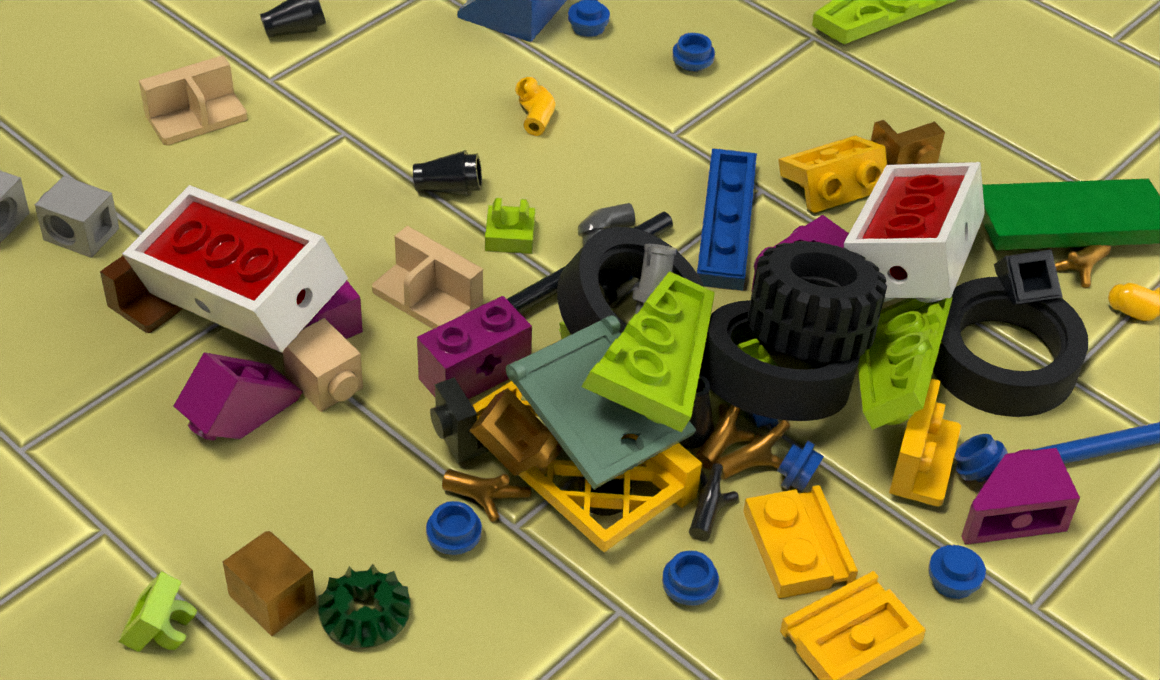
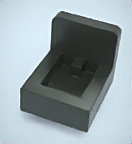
[430,377,489,463]

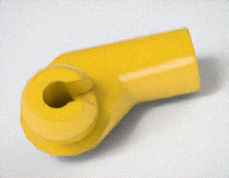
[515,77,556,136]
[1108,283,1160,321]

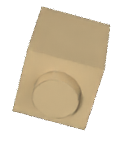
[283,318,363,412]

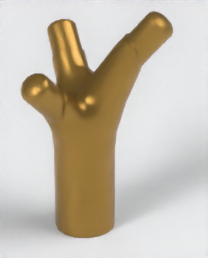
[1055,245,1111,288]
[695,403,754,469]
[715,420,790,480]
[442,469,531,522]

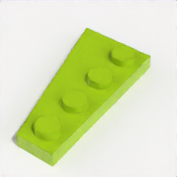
[812,0,957,44]
[581,271,715,433]
[858,296,953,430]

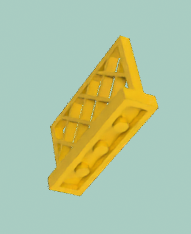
[472,341,702,552]

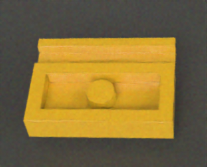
[743,485,858,599]
[780,571,926,680]

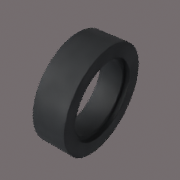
[557,227,704,335]
[933,277,1088,417]
[700,300,860,421]

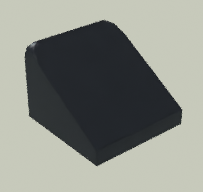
[994,250,1063,306]

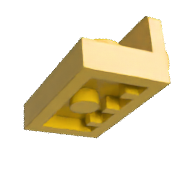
[778,135,887,213]
[889,379,961,507]

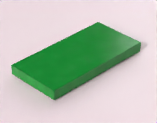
[982,178,1160,250]

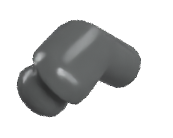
[578,203,636,246]

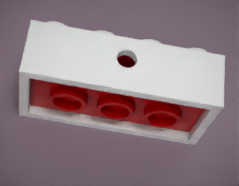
[844,162,985,303]
[122,185,348,353]

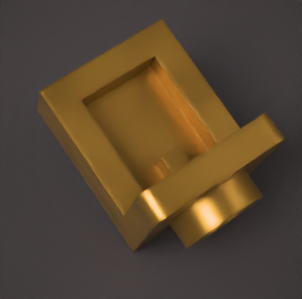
[871,120,945,165]
[469,388,562,476]

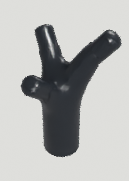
[689,463,739,541]

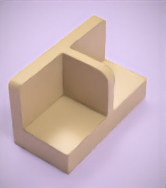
[139,55,247,145]
[372,226,483,329]

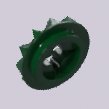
[318,564,411,648]

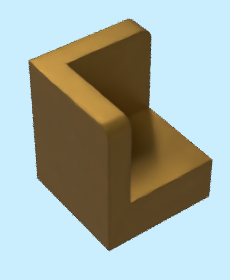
[222,531,317,636]

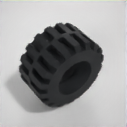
[748,241,887,362]

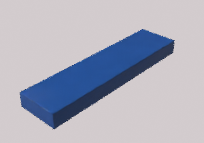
[697,148,757,291]

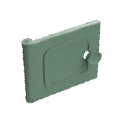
[506,315,696,489]

